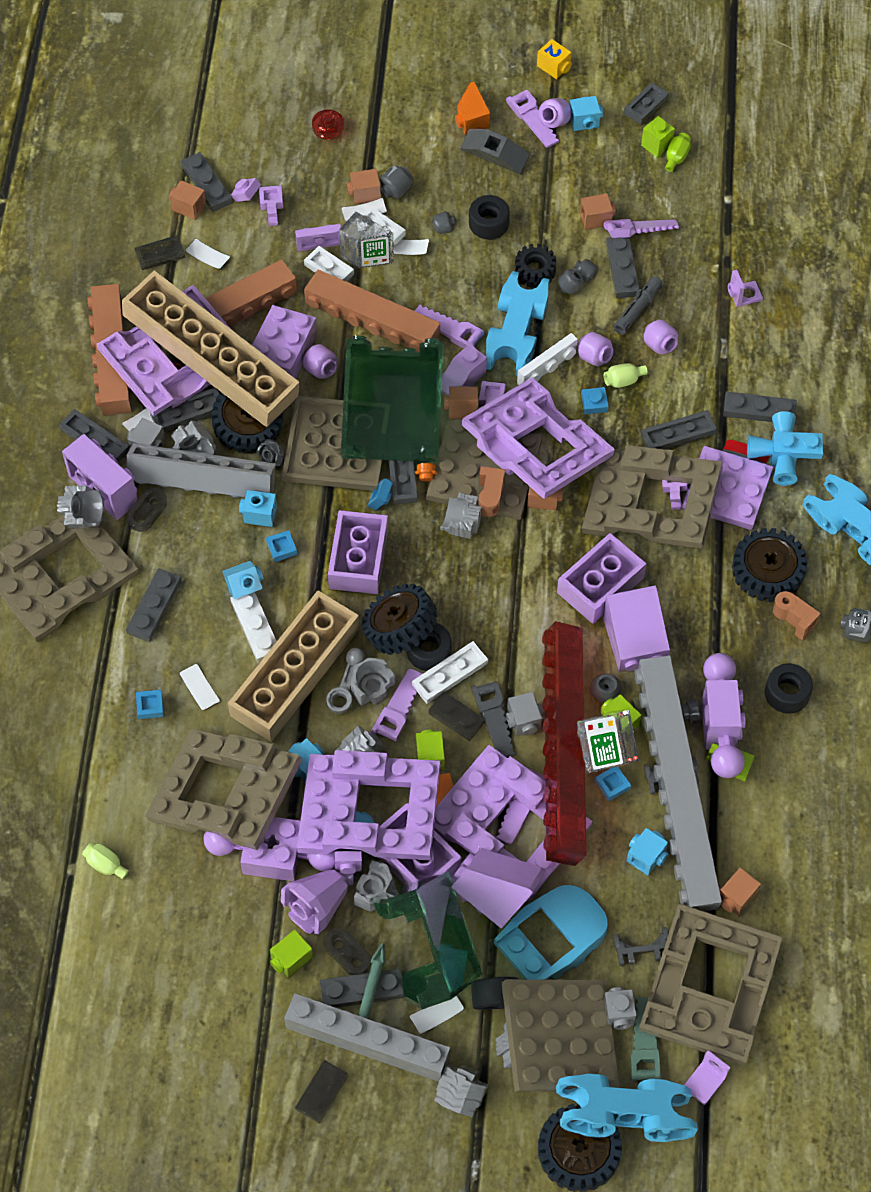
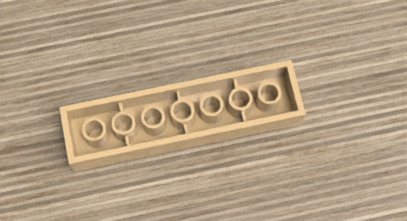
[122,270,300,427]

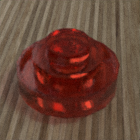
[312,109,344,140]

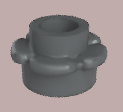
[682,699,700,724]

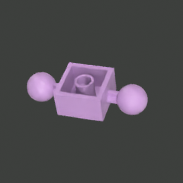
[701,653,745,778]
[204,817,341,881]

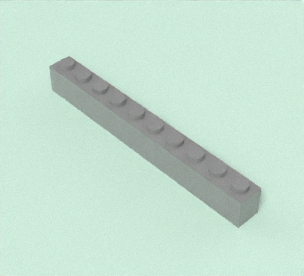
[634,655,722,912]

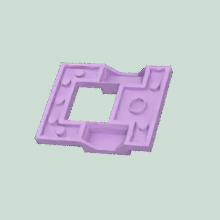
[97,285,232,417]
[462,377,615,499]
[434,745,593,903]
[297,750,441,860]

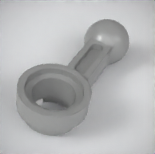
[326,648,366,714]

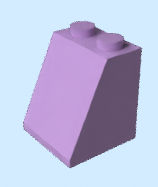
[603,585,670,671]
[451,848,546,929]

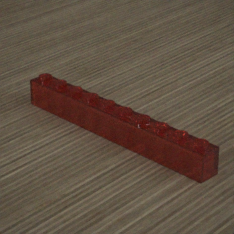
[542,621,587,866]

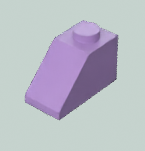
[437,344,487,396]

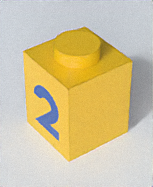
[537,39,572,79]

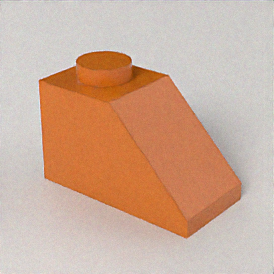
[455,82,490,135]

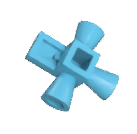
[747,411,823,486]

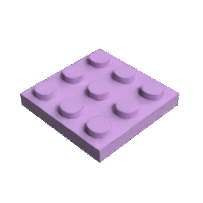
[682,446,773,530]

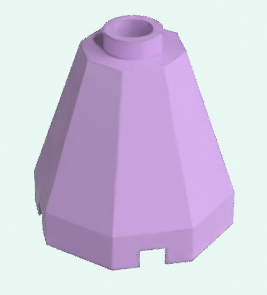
[281,870,348,934]

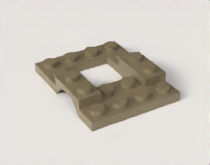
[582,445,723,549]
[0,515,139,642]
[145,729,302,850]
[639,904,783,1066]

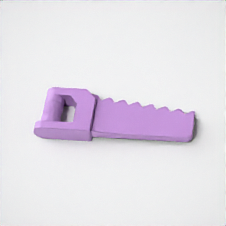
[506,90,559,148]
[603,219,679,238]
[415,305,484,349]
[371,669,422,742]
[496,767,549,845]

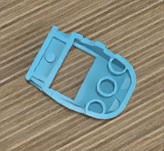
[494,885,608,980]

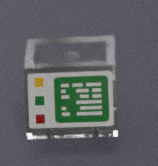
[339,212,394,268]
[577,710,639,773]

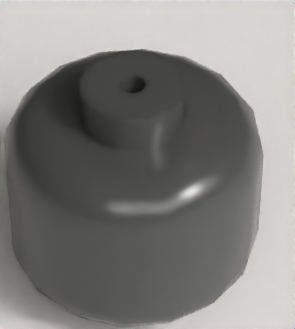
[432,211,456,234]
[573,259,597,282]
[558,269,584,295]

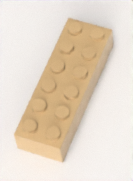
[228,591,360,742]

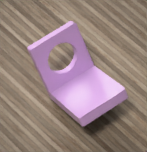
[728,270,763,307]
[684,1051,730,1105]

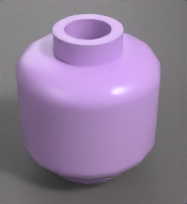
[539,98,571,128]
[644,320,678,354]
[578,332,613,367]
[303,344,338,379]

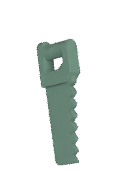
[630,997,661,1081]

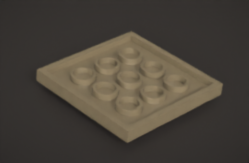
[282,396,391,491]
[426,419,542,520]
[502,979,620,1092]

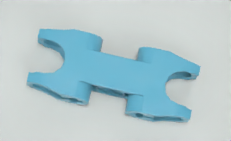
[486,271,550,376]
[803,474,871,565]
[556,1073,698,1142]

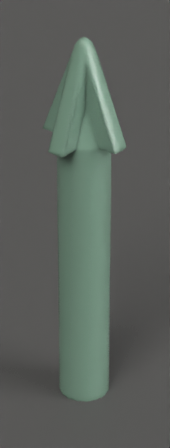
[358,943,386,1019]

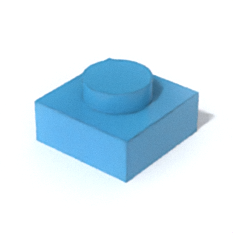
[581,387,609,414]
[367,478,393,511]
[266,530,297,562]
[136,690,164,719]
[594,765,631,802]

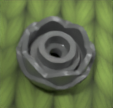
[257,439,284,468]
[590,673,622,703]

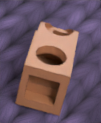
[478,466,505,517]
[773,591,821,641]

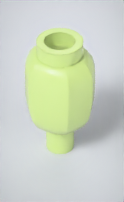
[604,363,648,388]
[82,842,129,879]

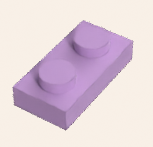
[295,224,343,252]

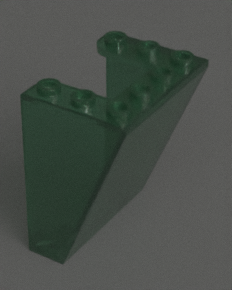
[341,336,445,462]
[372,871,483,1010]

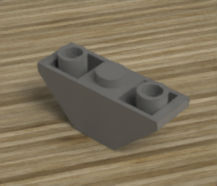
[460,129,530,175]

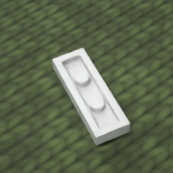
[517,333,577,385]
[230,592,277,663]
[412,641,488,704]

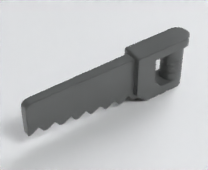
[471,681,515,758]

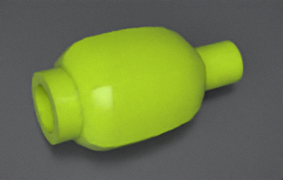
[665,133,691,172]

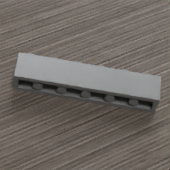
[127,443,275,498]
[284,993,450,1082]

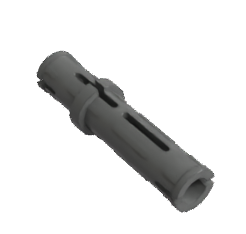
[613,276,663,335]

